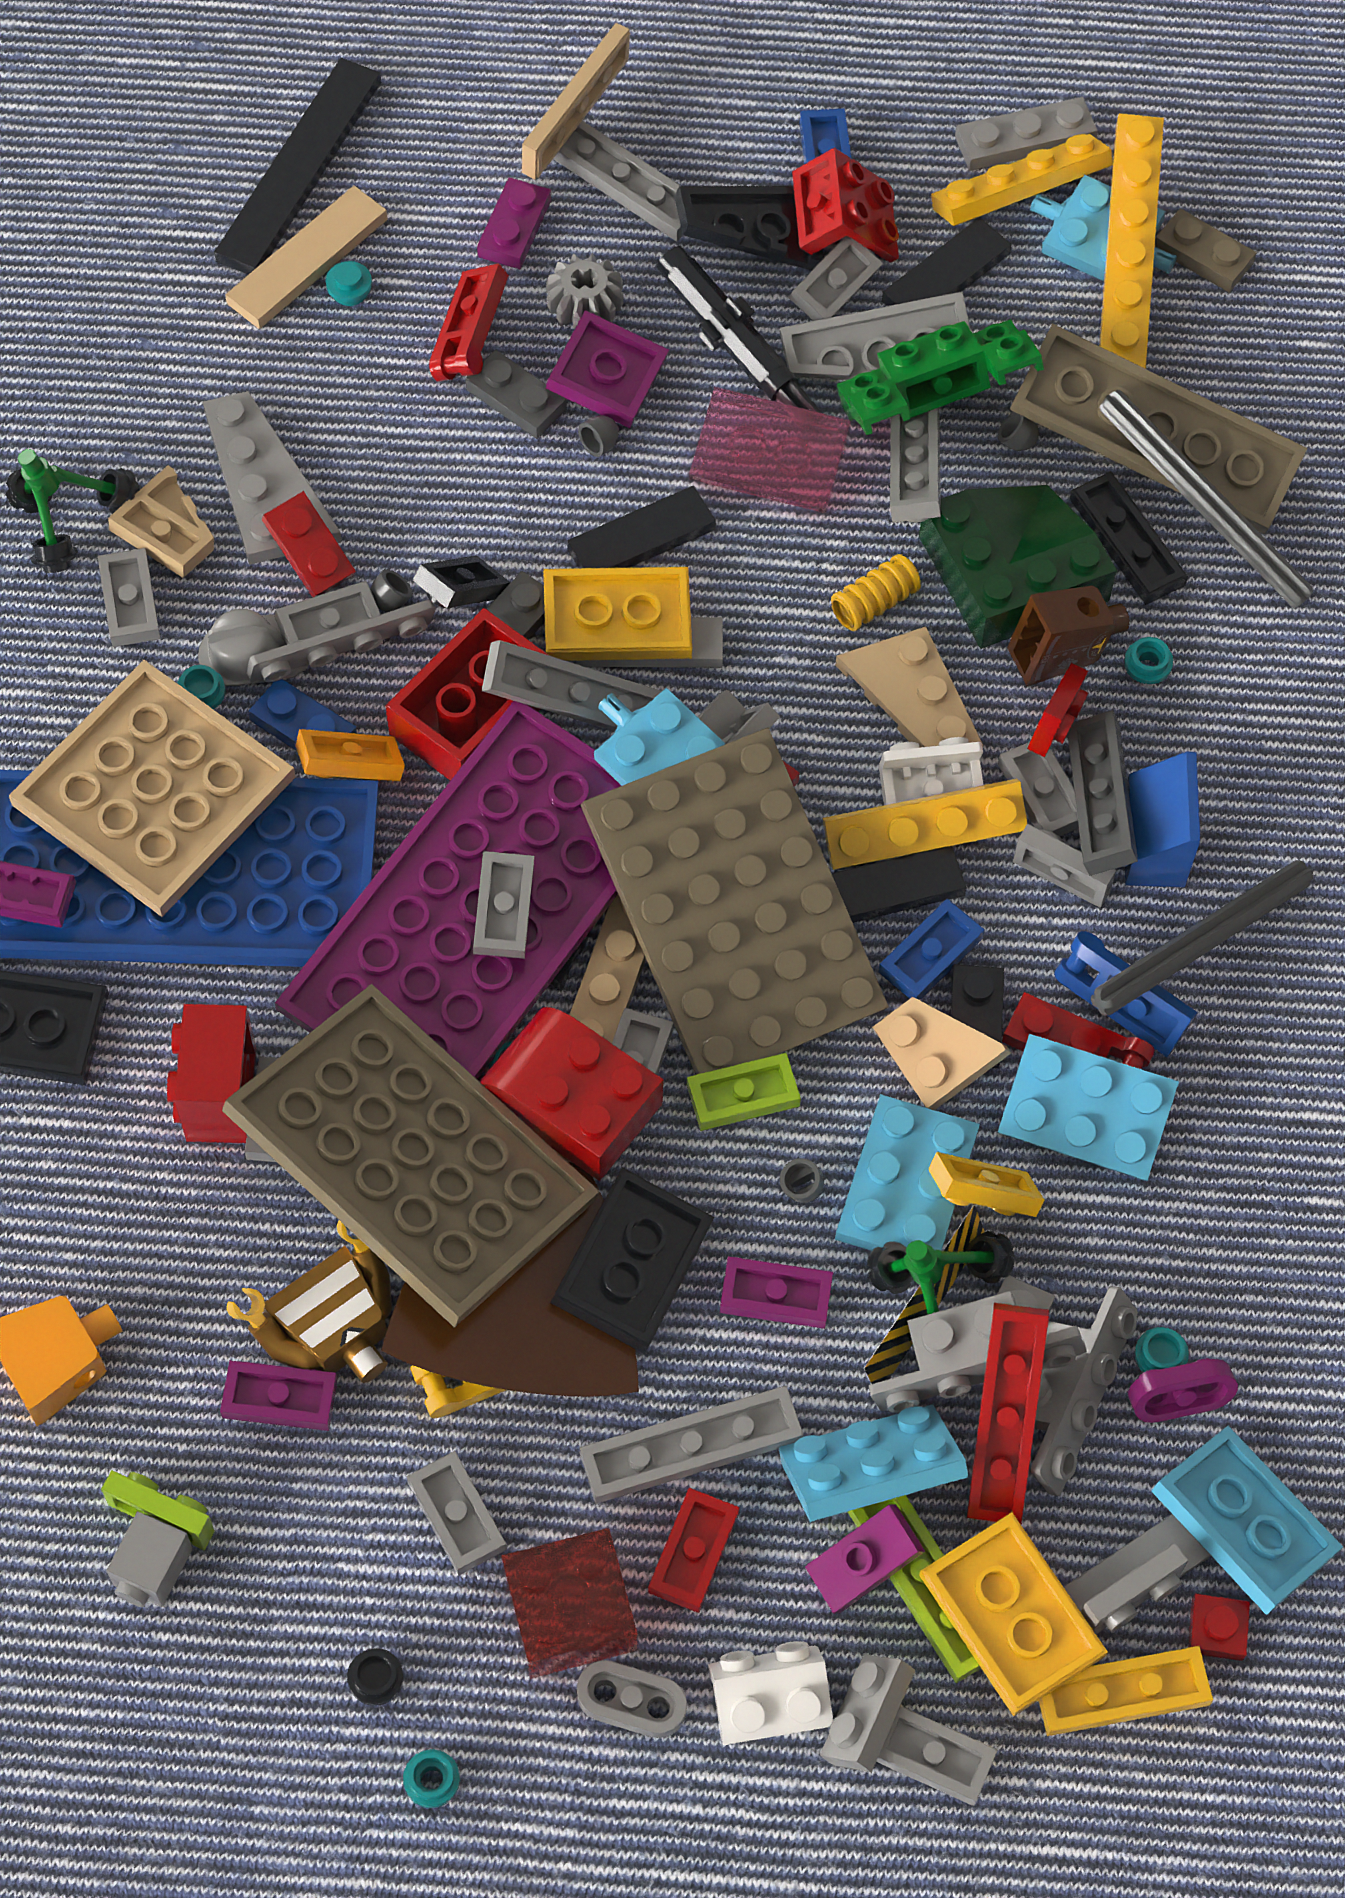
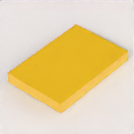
[543,567,692,661]
[919,1512,1108,1716]

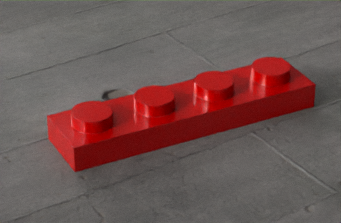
[967,1303,1049,1525]

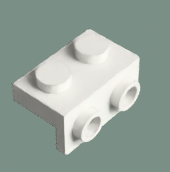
[879,737,983,805]
[708,1641,833,1745]

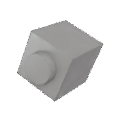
[106,1511,193,1608]

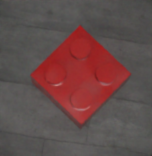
[167,1004,257,1143]

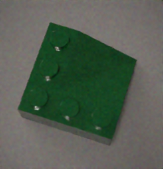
[919,485,1117,649]

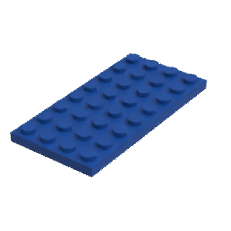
[0,770,380,967]

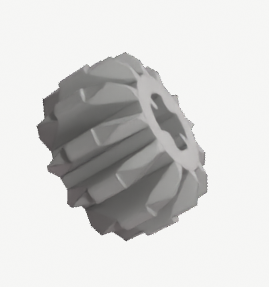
[546,253,624,329]

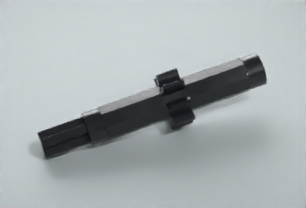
[656,246,824,434]

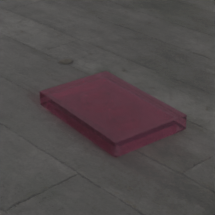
[689,387,851,513]

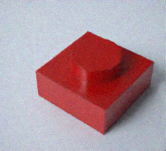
[1188,1594,1250,1661]

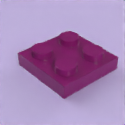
[545,310,669,428]

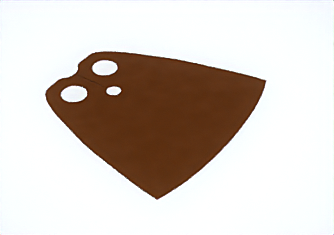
[381,1162,639,1397]

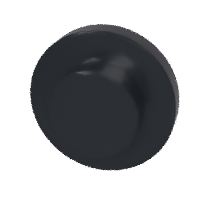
[347,1648,404,1706]

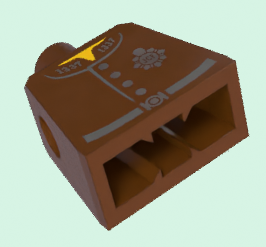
[1007,586,1130,686]

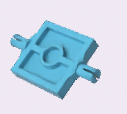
[1030,174,1177,281]
[594,688,726,786]

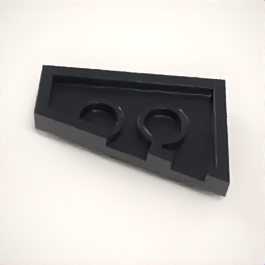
[674,186,825,271]

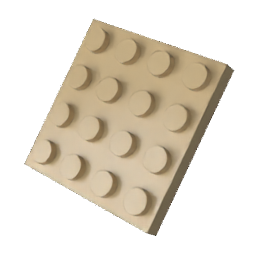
[9,660,296,917]

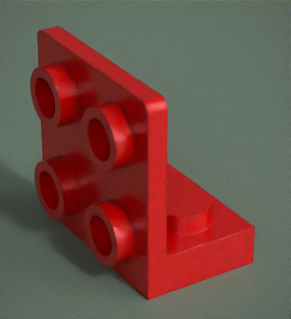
[792,147,899,263]

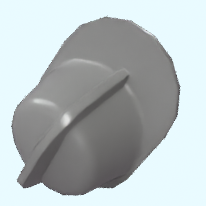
[198,609,309,686]

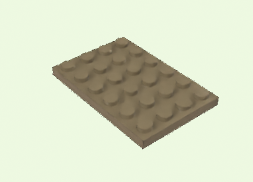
[581,727,889,1075]
[222,984,600,1328]

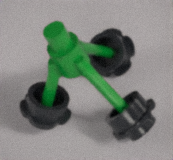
[6,449,140,573]
[867,1231,1015,1315]

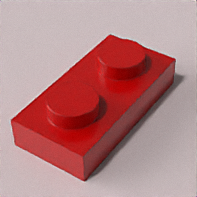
[261,491,356,598]
[1027,663,1089,757]
[648,1488,740,1613]

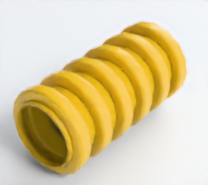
[831,554,921,631]

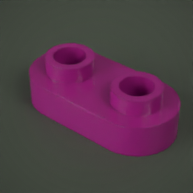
[1128,1358,1238,1423]

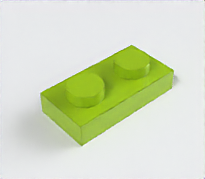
[687,1053,801,1131]
[101,1470,215,1551]

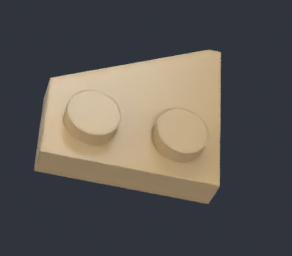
[108,465,214,578]
[872,997,1012,1110]

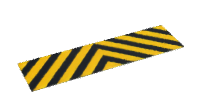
[864,1205,985,1384]

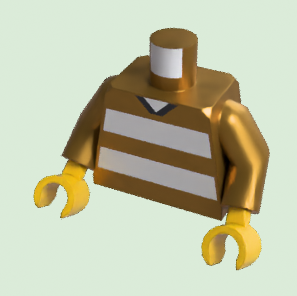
[227,1220,392,1383]

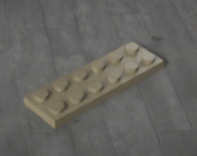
[1009,323,1307,535]

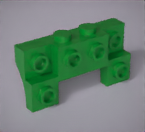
[836,319,1044,435]

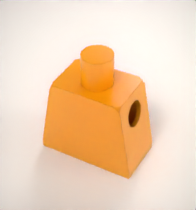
[0,1296,123,1426]

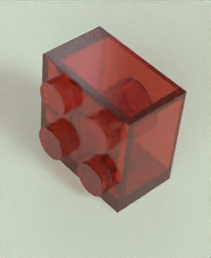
[501,1528,638,1679]

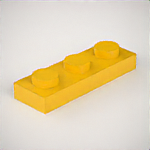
[1038,1646,1213,1736]

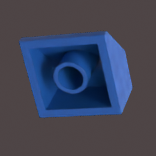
[1122,751,1200,887]

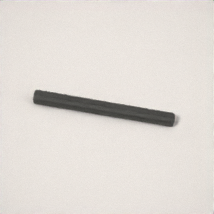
[1100,390,1314,608]
[1091,860,1314,1015]

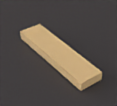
[522,23,630,180]
[225,185,388,329]

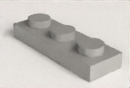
[955,97,1098,171]

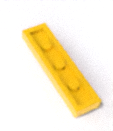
[931,134,1113,226]
[822,778,1027,870]

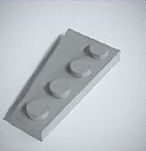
[780,292,970,380]
[203,391,342,565]

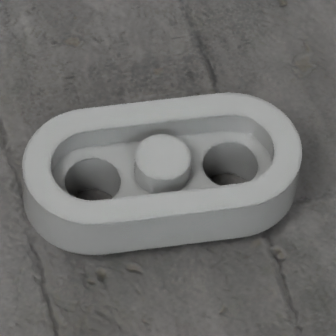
[577,1660,687,1738]

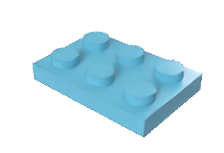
[998,1034,1179,1182]
[835,1094,980,1251]
[779,1404,968,1522]
[1151,1426,1343,1615]

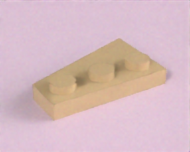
[835,626,983,748]

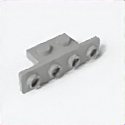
[247,581,436,682]
[1031,1286,1138,1496]
[869,1291,1087,1413]
[1064,1514,1211,1634]

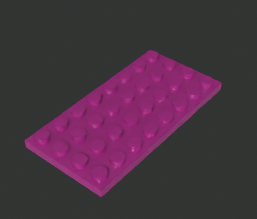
[275,701,621,1079]

